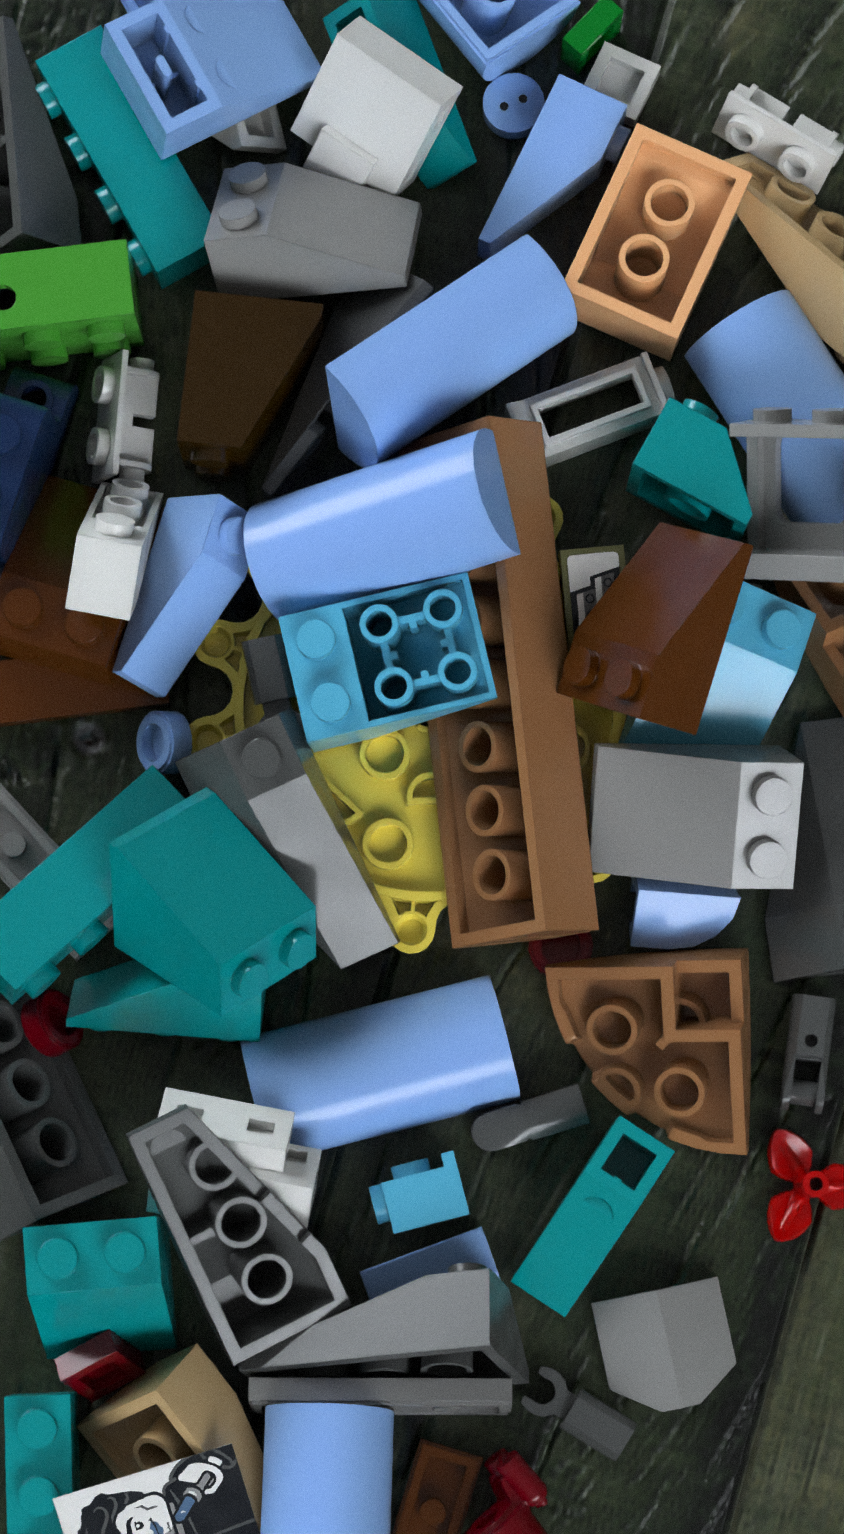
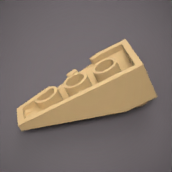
[724,152,844,364]
[76,1343,263,1533]

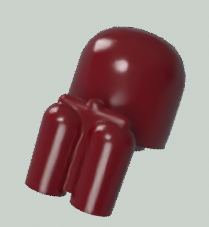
[463,1448,548,1534]

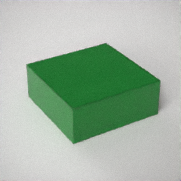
[560,0,623,75]

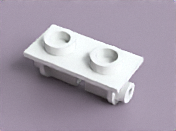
[711,83,844,195]
[86,349,160,484]

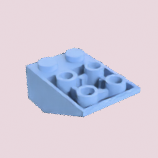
[100,0,321,160]

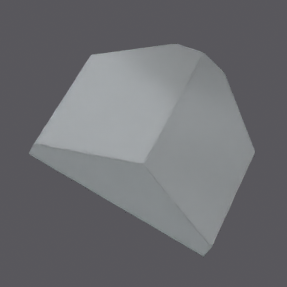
[591,1276,736,1412]

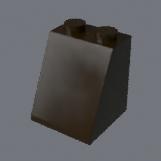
[177,290,326,482]

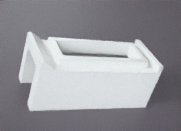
[504,351,675,468]

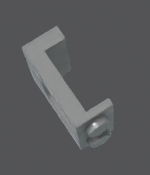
[729,407,844,583]

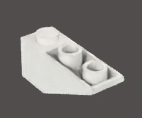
[65,478,164,621]

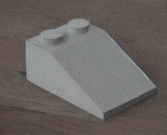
[204,162,422,299]
[588,743,804,889]

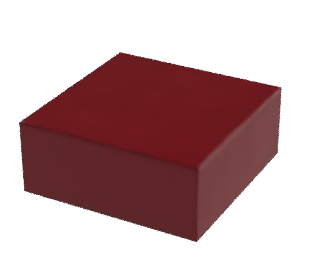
[54,1329,147,1402]

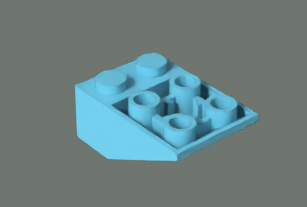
[278,572,498,753]

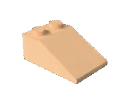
[565,123,753,361]

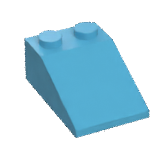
[618,581,816,745]

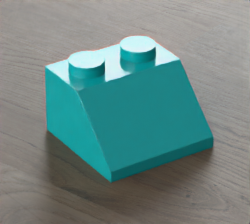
[625,397,753,541]

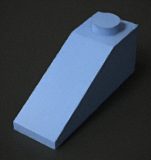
[477,74,632,260]
[112,494,249,698]

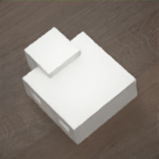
[290,16,463,196]
[146,1087,322,1228]

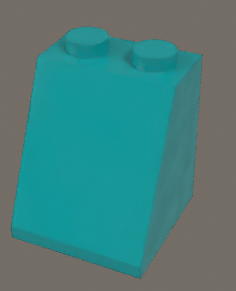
[109,787,316,1017]
[22,1216,178,1359]

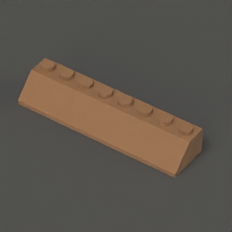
[398,416,599,949]

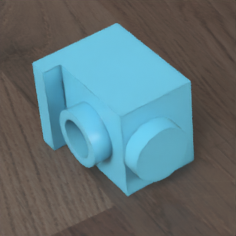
[369,1150,470,1234]

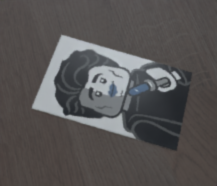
[52,1443,260,1534]

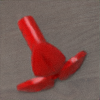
[767,1128,844,1242]

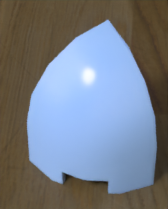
[629,877,741,949]

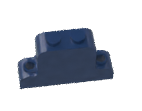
[0,367,79,578]

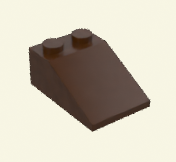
[0,475,164,687]
[557,522,754,735]

